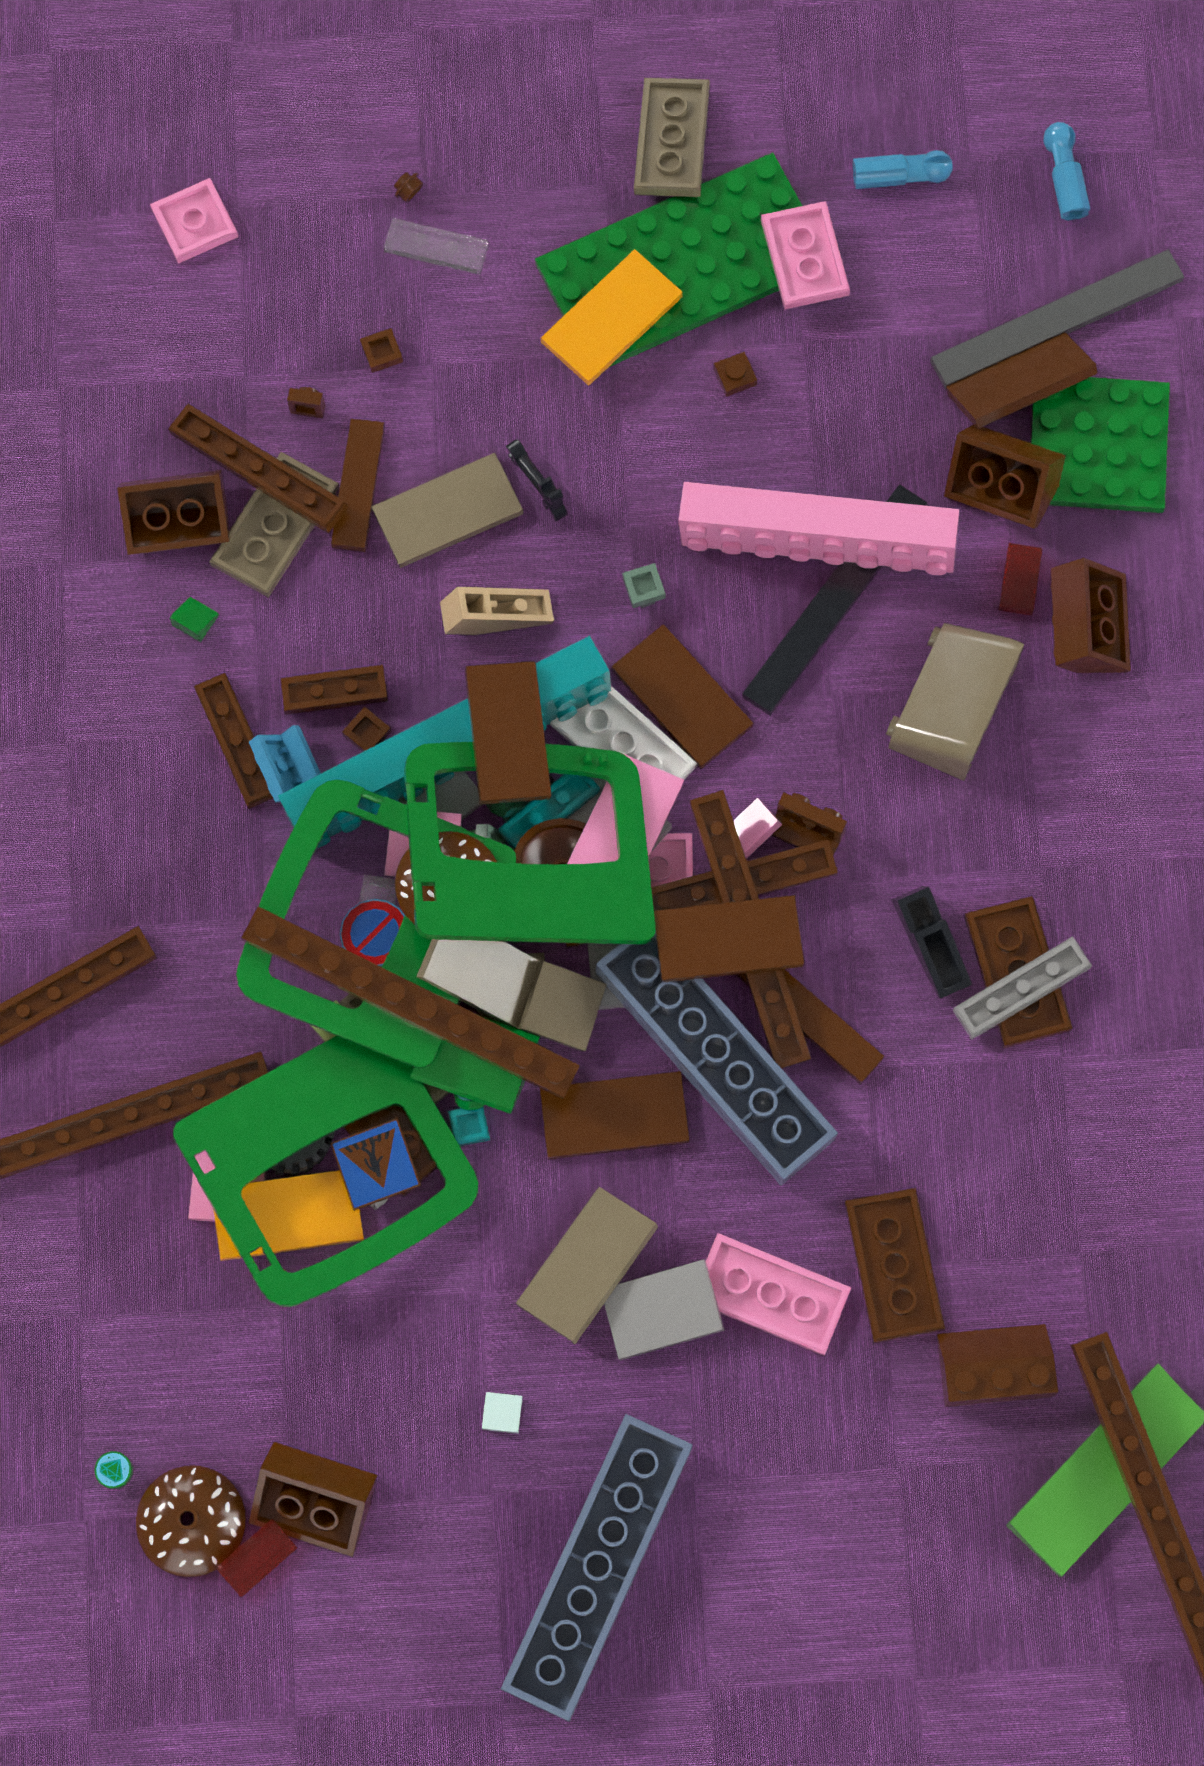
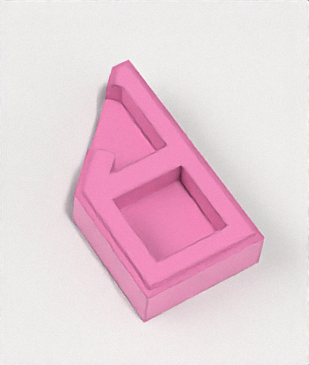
[734,798,782,859]

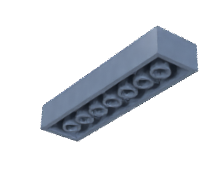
[595,933,838,1186]
[501,1414,693,1722]

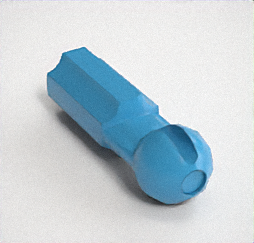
[1043,122,1090,221]
[852,150,953,189]

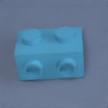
[249,725,321,803]

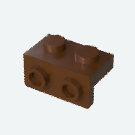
[771,792,847,856]

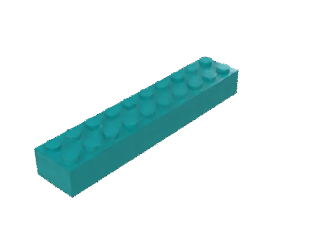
[278,636,611,848]

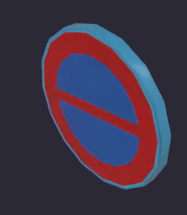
[340,899,405,967]

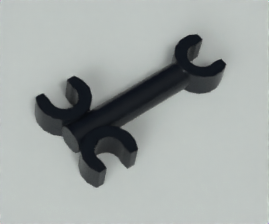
[506,439,568,522]

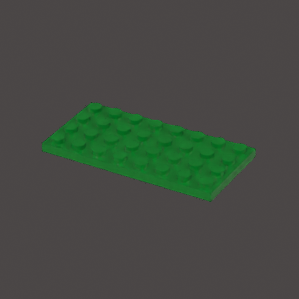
[535,152,802,368]

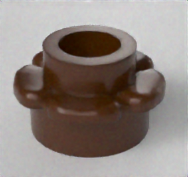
[394,172,424,203]

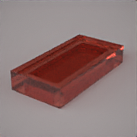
[998,543,1043,616]
[216,1518,297,1597]

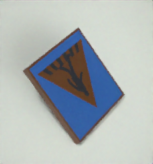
[330,1118,422,1211]

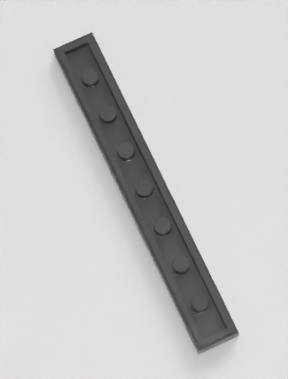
[930,249,1184,390]

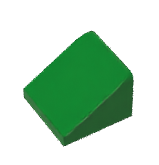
[169,597,219,642]

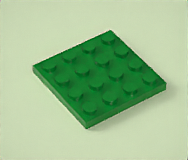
[1030,377,1170,513]

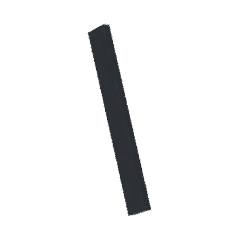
[742,484,927,716]

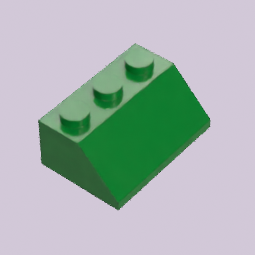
[411,1014,540,1114]

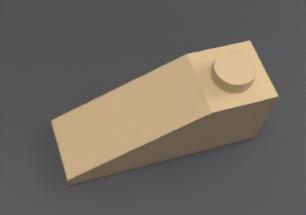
[440,587,554,635]

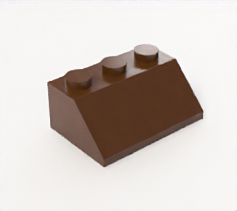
[944,424,1066,529]
[117,470,230,555]
[1051,557,1131,673]
[937,1324,1058,1407]
[249,1442,378,1557]

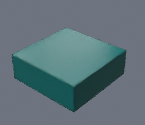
[448,1107,490,1147]

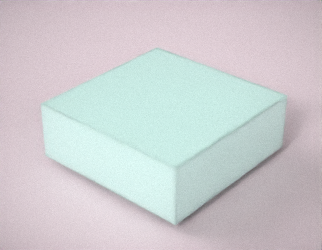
[482,1392,523,1434]

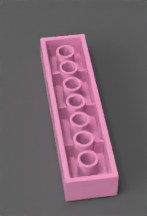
[678,482,959,575]

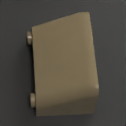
[886,623,1024,781]

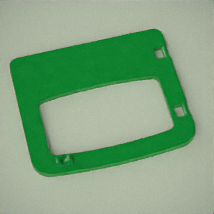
[404,742,656,945]
[236,779,516,1069]
[173,1036,478,1307]

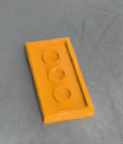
[541,249,683,386]
[213,1170,364,1261]

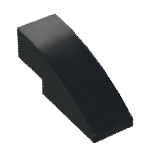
[892,886,972,999]

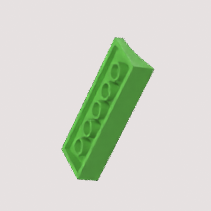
[1006,1363,1204,1577]

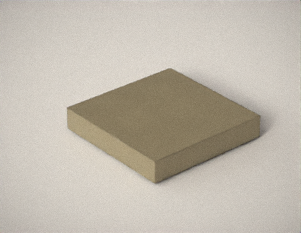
[518,961,607,1051]

